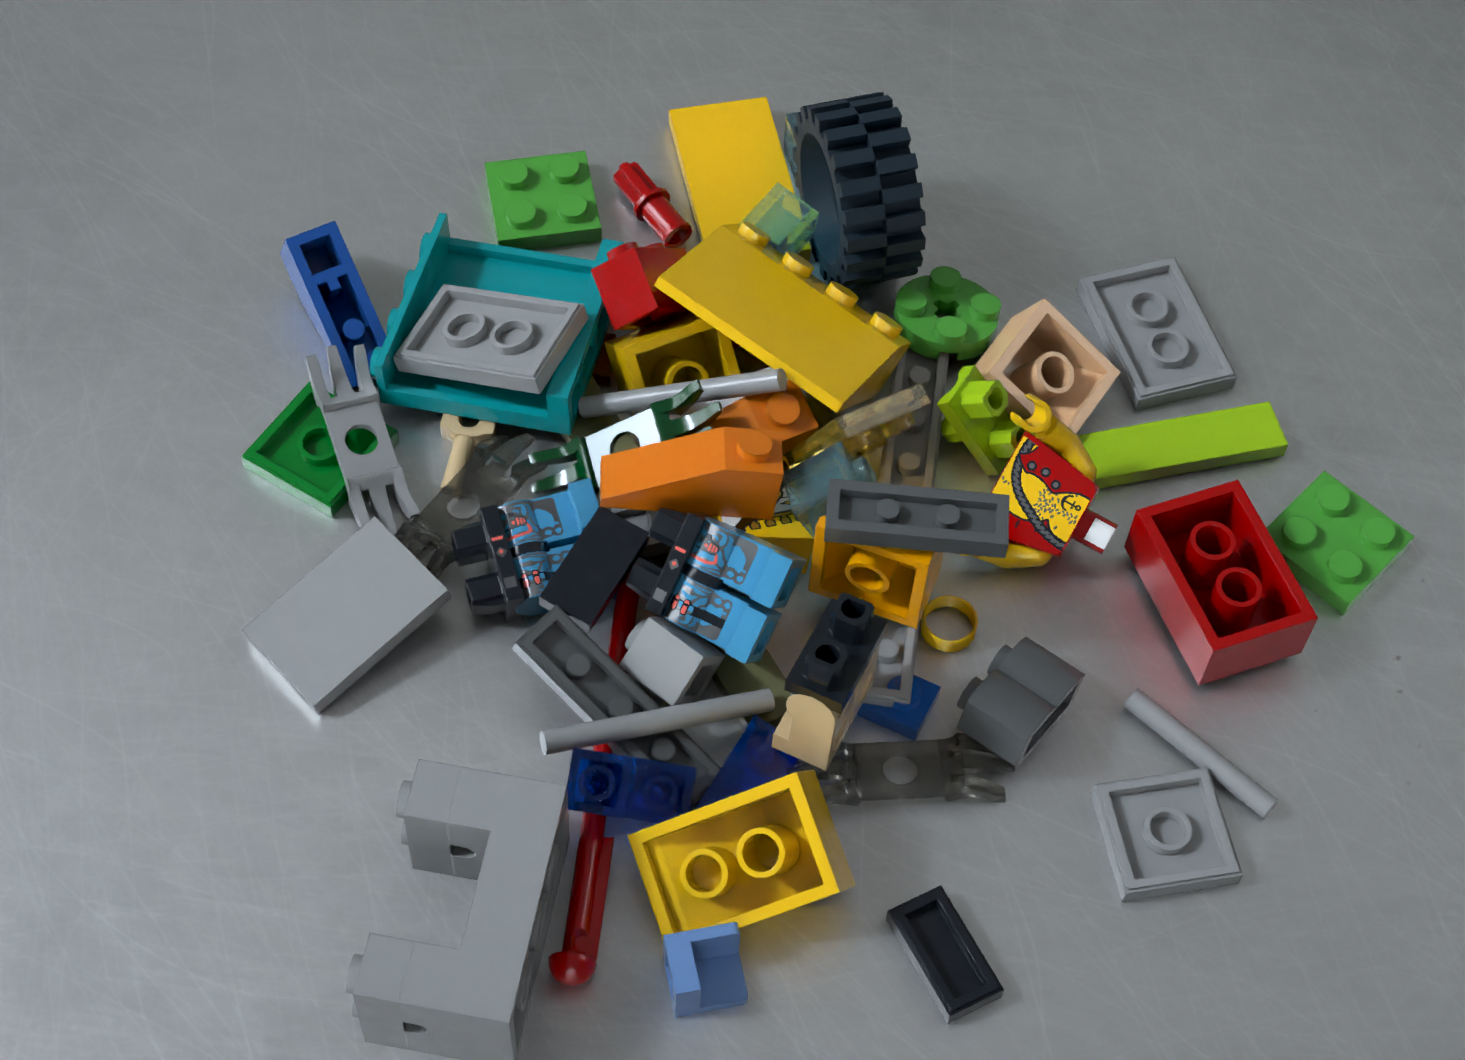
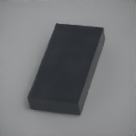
[539,506,650,633]
[886,885,1004,1024]

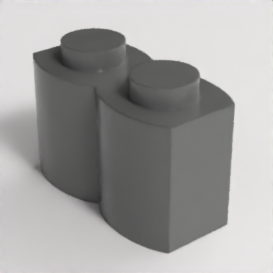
[956,637,1085,767]

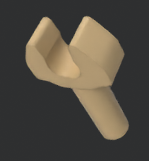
[440,414,497,498]

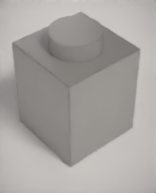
[619,616,726,706]

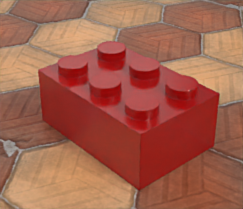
[1124,479,1318,686]

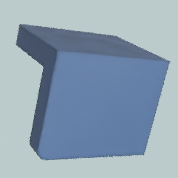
[663,922,748,1018]

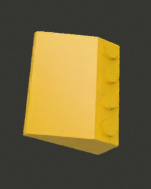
[653,221,911,413]

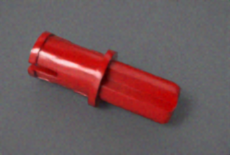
[613,162,692,248]

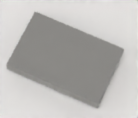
[1076,256,1237,411]
[393,284,588,394]
[242,516,452,714]

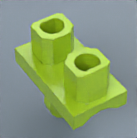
[937,365,1035,476]

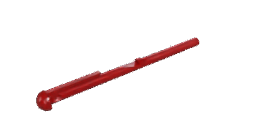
[548,568,639,986]

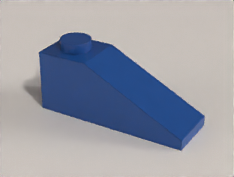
[280,221,386,389]

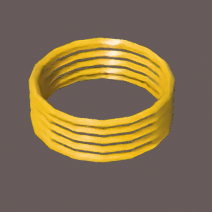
[920,595,978,652]

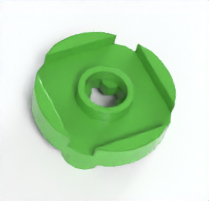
[893,266,1001,360]

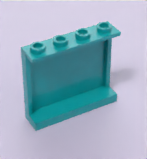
[370,213,624,435]

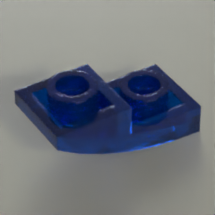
[693,714,798,810]
[567,747,698,824]

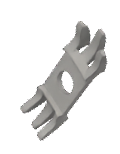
[305,344,421,536]

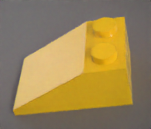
[627,769,856,938]

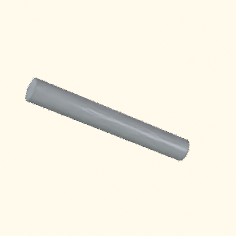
[1124,688,1279,819]

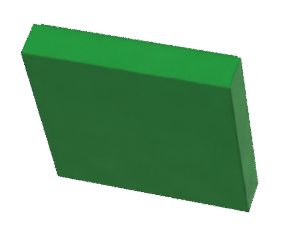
[241,381,399,518]

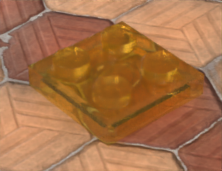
[783,383,931,476]

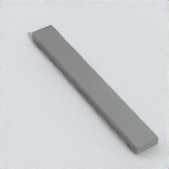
[863,348,949,707]

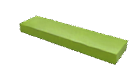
[1078,401,1288,489]

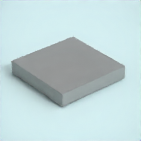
[1090,767,1243,902]

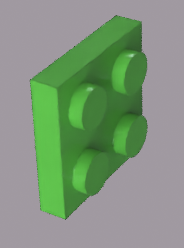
[484,151,602,250]
[1267,470,1415,615]

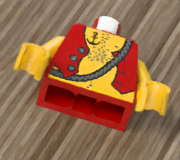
[958,393,1118,569]

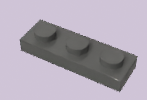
[824,478,1010,558]

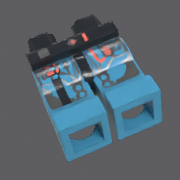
[451,478,619,623]
[626,508,807,664]

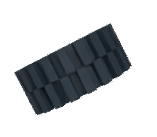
[793,92,926,288]

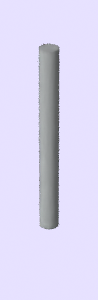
[578,368,787,419]
[539,688,775,755]

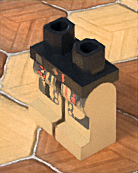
[771,593,888,771]

